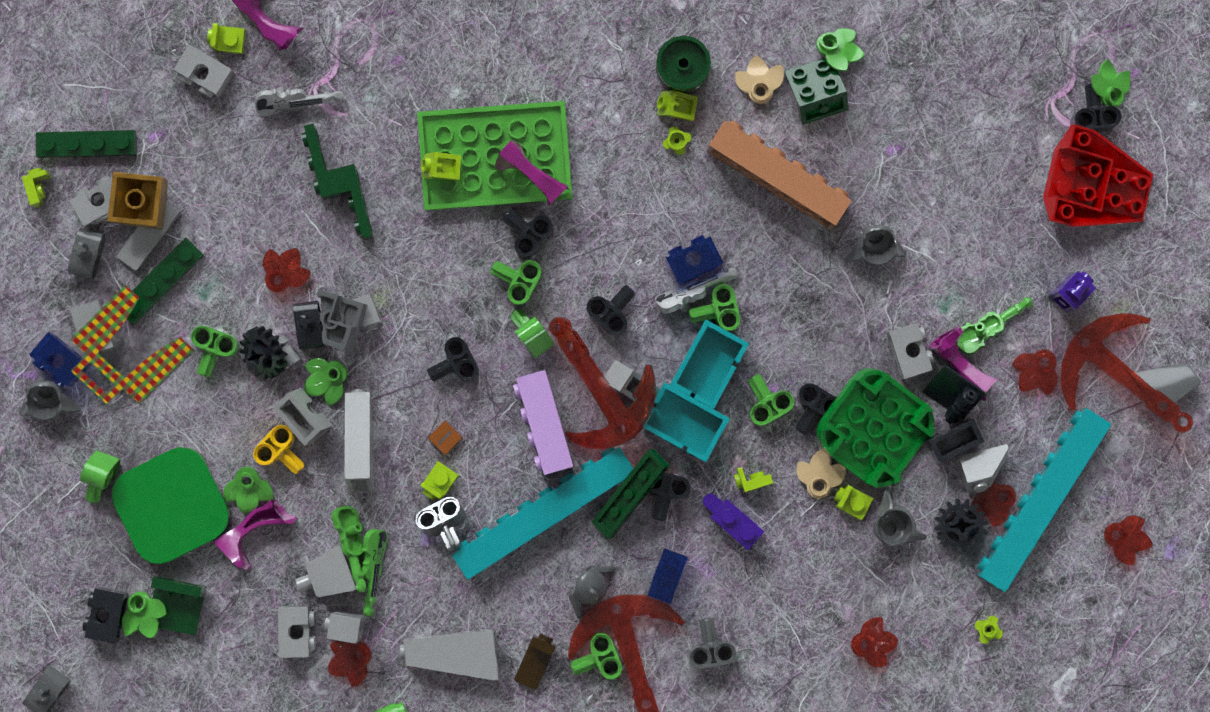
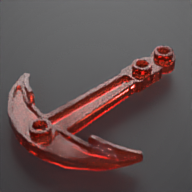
[1060,313,1193,433]
[549,317,656,449]
[568,594,685,712]

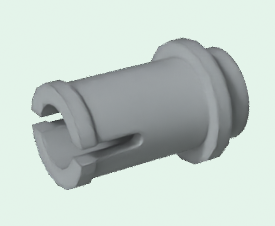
[278,335,301,368]

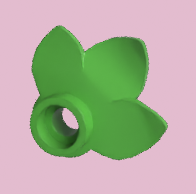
[816,28,865,72]
[1091,59,1131,108]
[304,358,348,406]
[224,467,274,515]
[122,591,167,638]

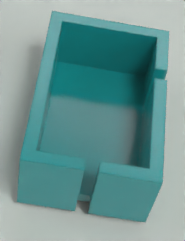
[670,320,749,409]
[640,382,730,462]

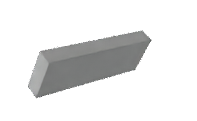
[116,201,181,272]

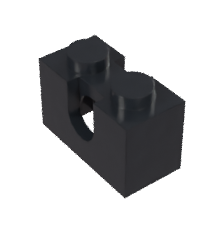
[925,418,985,463]
[82,587,129,644]

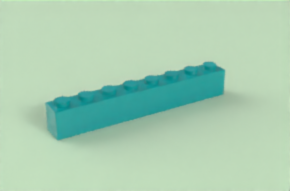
[976,408,1111,592]
[452,446,633,580]

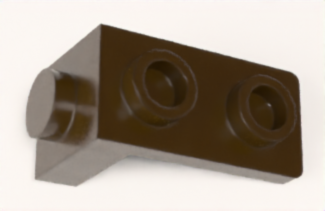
[514,633,556,690]

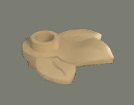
[735,55,784,104]
[796,449,846,499]

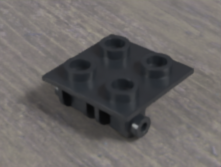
[923,365,987,424]

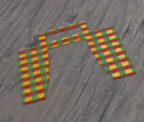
[70,285,194,404]

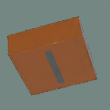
[428,420,463,455]

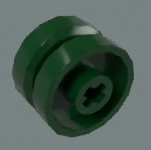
[656,35,711,94]

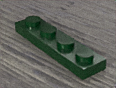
[36,130,137,158]
[127,237,204,325]
[592,449,670,539]

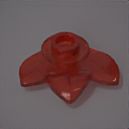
[263,248,311,292]
[1012,349,1058,395]
[969,481,1016,527]
[1104,515,1153,565]
[851,617,899,667]
[328,640,372,687]

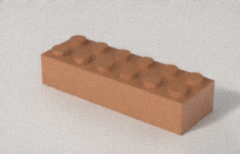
[707,120,852,230]

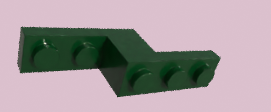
[301,123,374,240]

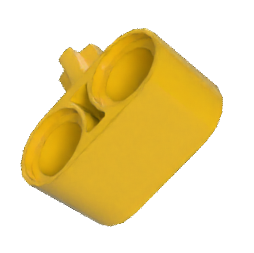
[253,425,305,474]

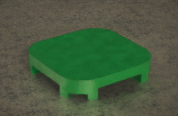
[817,368,936,488]
[112,447,231,564]

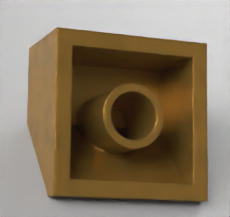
[107,172,168,230]

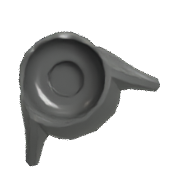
[845,225,907,265]
[19,380,81,421]
[873,490,927,547]
[569,565,614,619]

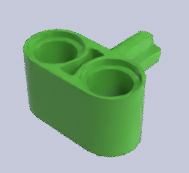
[490,260,542,306]
[689,284,740,332]
[510,309,555,359]
[191,325,240,377]
[748,374,794,426]
[80,450,121,503]
[570,632,622,679]

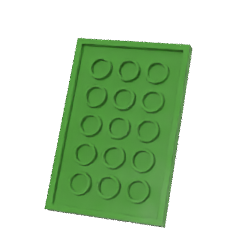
[417,101,572,211]

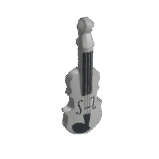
[255,87,343,116]
[655,268,738,314]

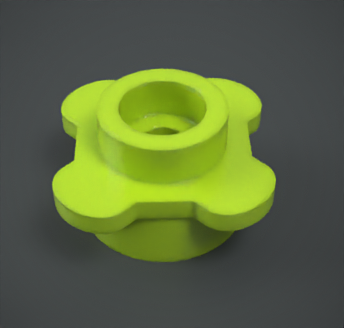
[663,127,691,155]
[974,615,1003,644]

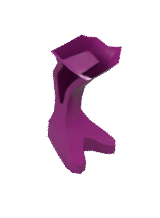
[232,0,304,51]
[494,141,570,206]
[928,326,1000,401]
[214,500,297,571]

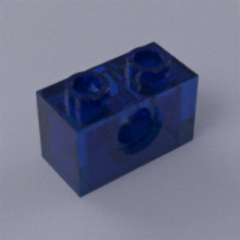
[665,235,723,286]
[29,332,91,387]
[647,548,688,604]

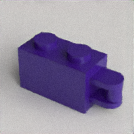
[1049,271,1096,313]
[703,494,765,550]

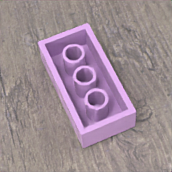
[513,370,574,475]

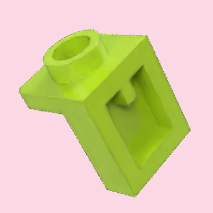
[207,23,246,54]
[657,90,698,122]
[421,152,461,181]
[22,168,51,208]
[420,461,459,501]
[733,467,773,492]
[834,485,873,520]

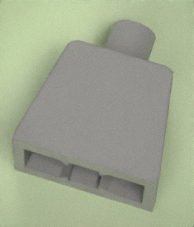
[295,545,357,597]

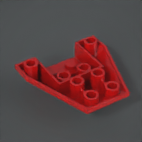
[1043,124,1153,227]

